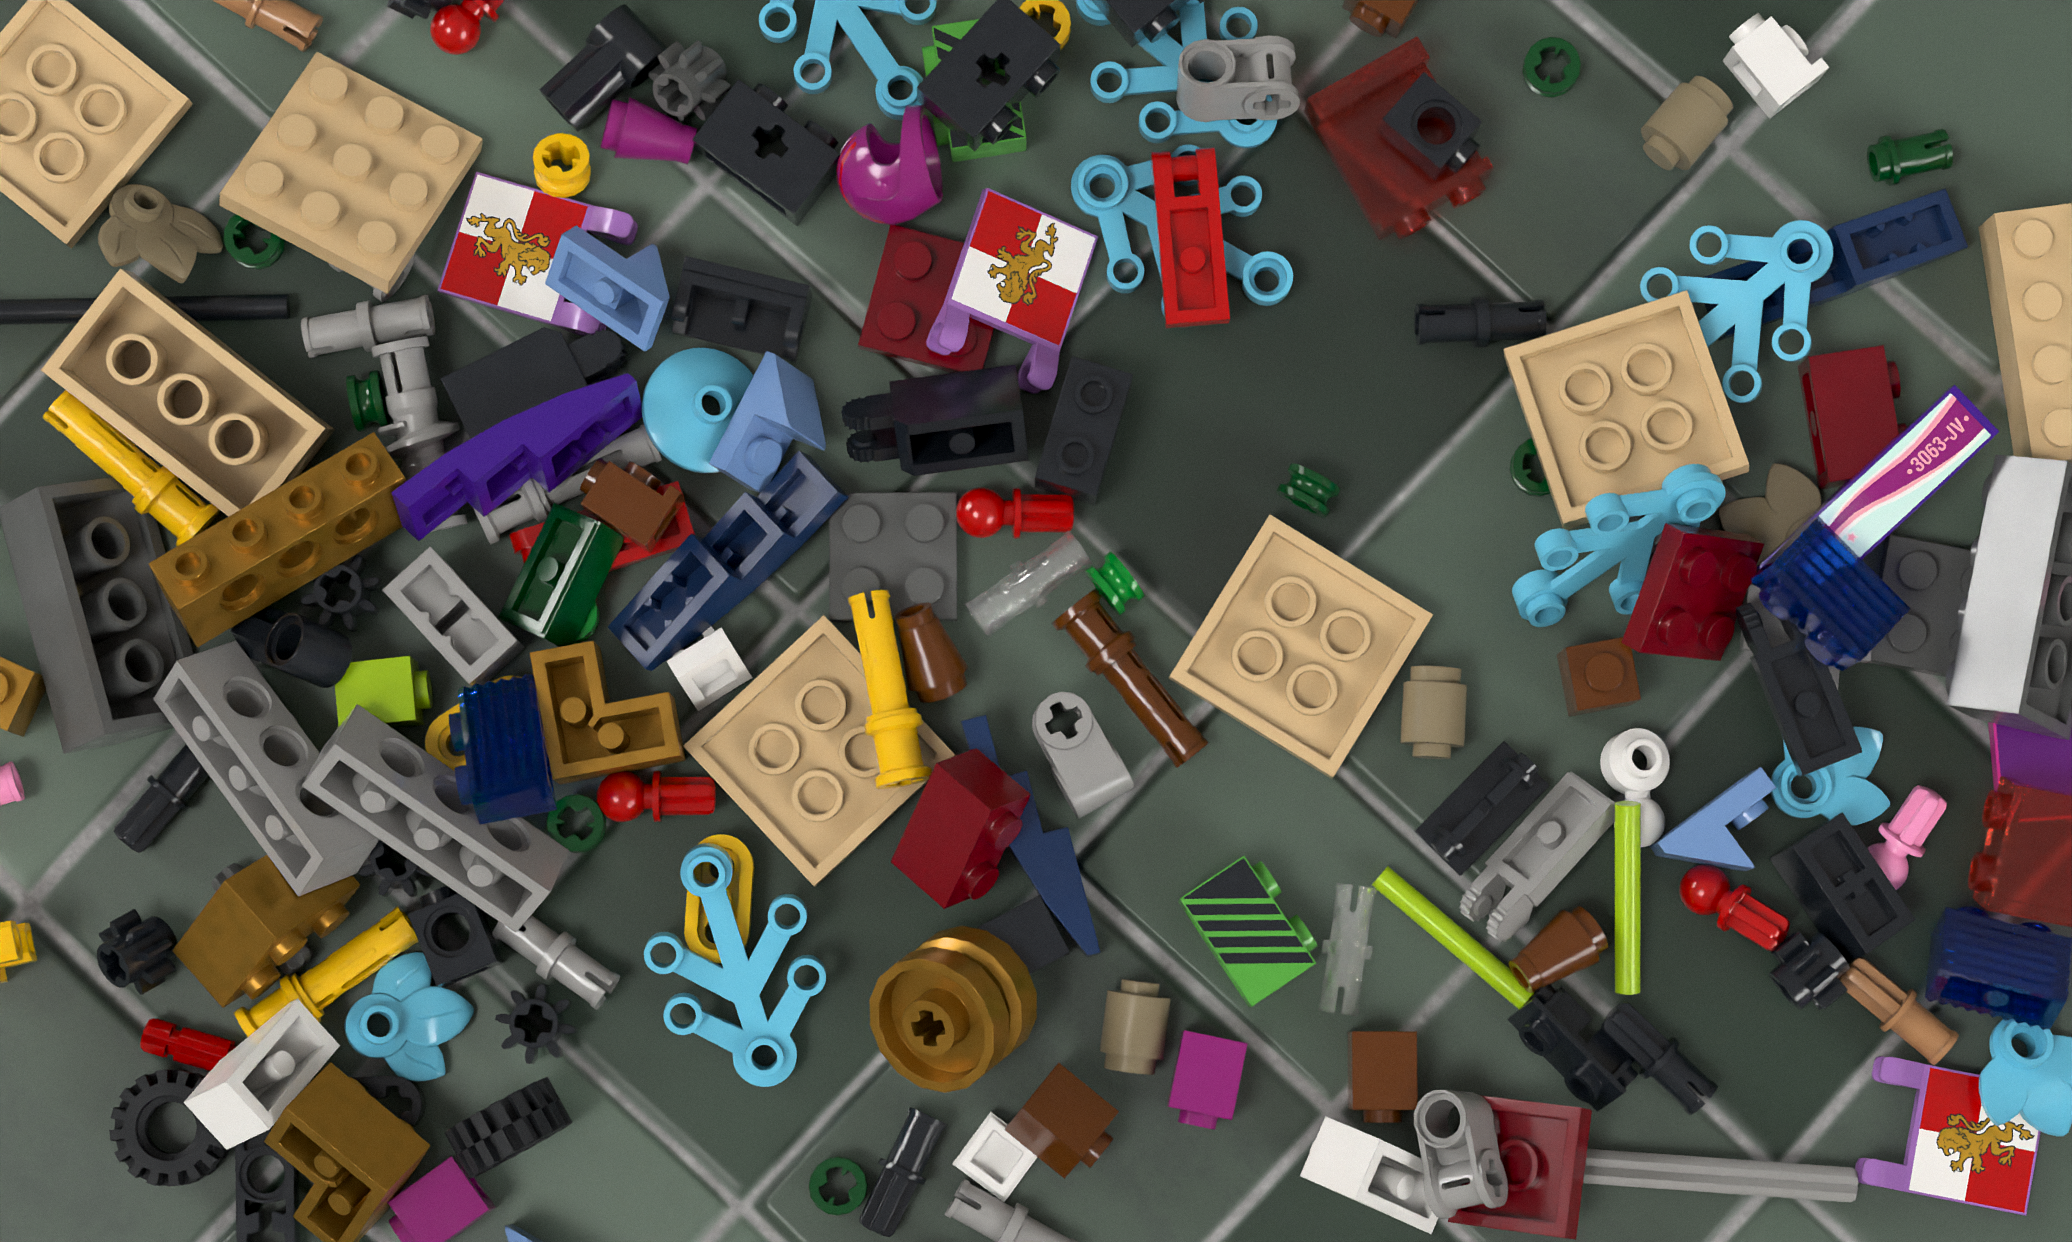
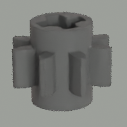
[649,40,731,121]

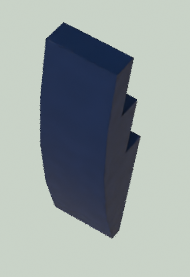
[1703,188,1968,341]
[608,451,849,671]
[961,715,1100,957]

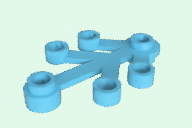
[759,0,937,121]
[1076,0,1277,148]
[1071,144,1293,317]
[1640,220,1833,403]
[1512,464,1726,627]
[644,843,826,1087]

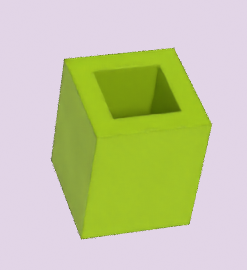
[335,656,433,728]

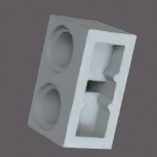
[383,547,525,691]

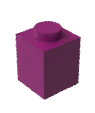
[1166,1030,1248,1130]
[387,1156,496,1242]

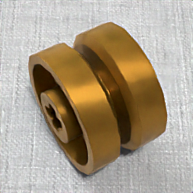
[869,926,1037,1093]

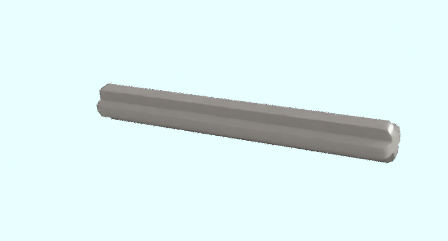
[1583,1149,1858,1202]

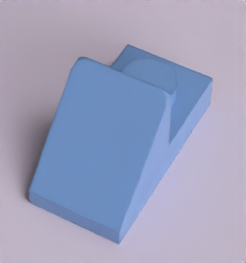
[545,226,670,352]
[709,351,826,493]
[1649,767,1776,871]

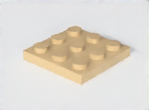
[0,0,193,249]
[220,52,483,294]
[1503,290,1749,530]
[1169,515,1433,779]
[683,615,955,887]

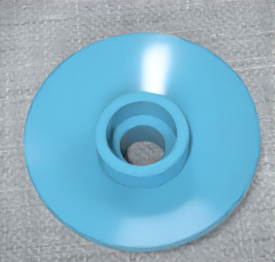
[642,348,754,473]

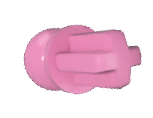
[1867,785,1947,890]

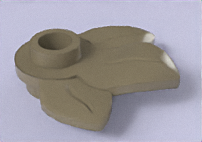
[98,184,223,283]
[1718,463,1821,587]

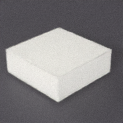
[953,1112,1037,1202]

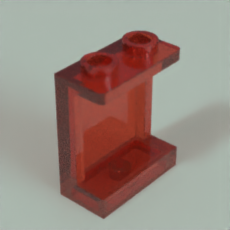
[1304,36,1494,240]
[1968,776,2072,927]

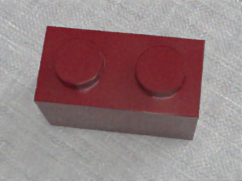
[1797,345,1907,490]
[891,748,1031,909]

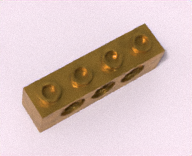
[148,432,406,648]

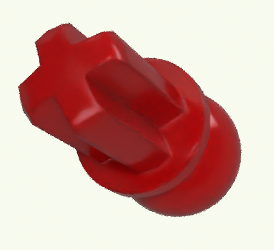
[430,0,505,55]
[956,487,1074,539]
[597,771,716,822]
[1679,864,1790,951]

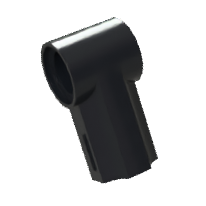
[539,4,668,132]
[230,606,352,688]

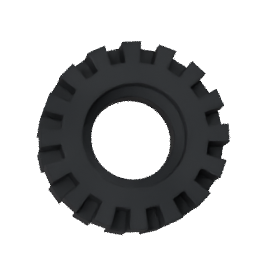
[109,1069,231,1187]
[445,1077,572,1179]

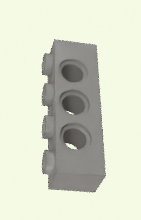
[153,640,380,897]
[302,704,569,933]

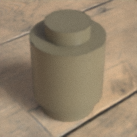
[1641,76,1733,170]
[1400,666,1467,759]
[1099,979,1171,1075]

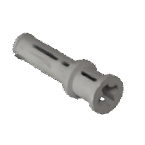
[473,424,662,545]

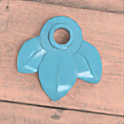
[1771,726,1890,826]
[345,952,474,1082]
[1979,1014,2072,1136]

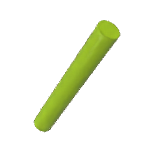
[1615,801,1641,995]
[1372,866,1535,1009]

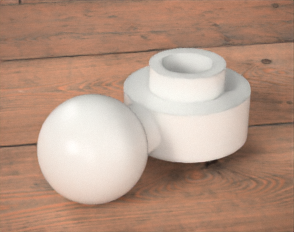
[1600,728,1670,847]

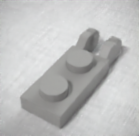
[1459,772,1615,942]

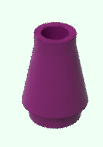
[600,97,697,165]

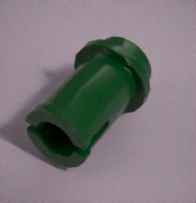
[1867,129,1953,186]

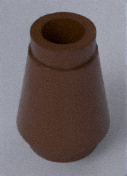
[895,603,968,703]
[1509,906,1608,993]

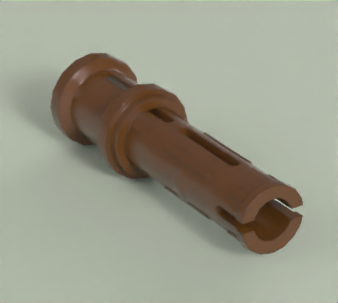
[1051,588,1209,768]

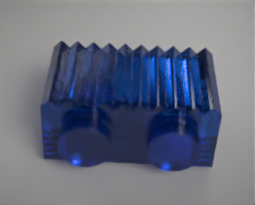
[1751,516,1910,671]
[449,673,557,825]
[1925,907,2072,1030]

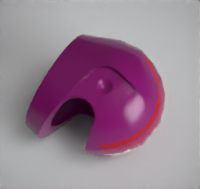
[836,105,943,225]

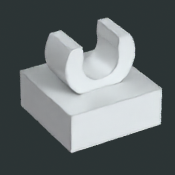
[667,626,752,711]

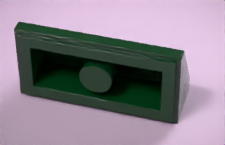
[498,503,624,647]

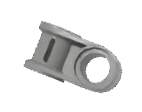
[1176,35,1300,122]
[1032,692,1134,819]
[1414,1090,1508,1219]

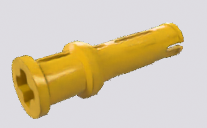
[42,390,220,546]
[848,590,932,789]
[234,906,419,1037]

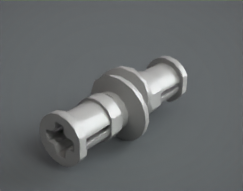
[371,336,468,532]

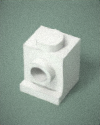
[1723,13,1829,119]

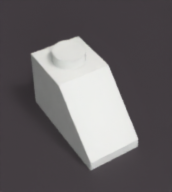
[184,998,340,1150]
[1300,1116,1445,1234]

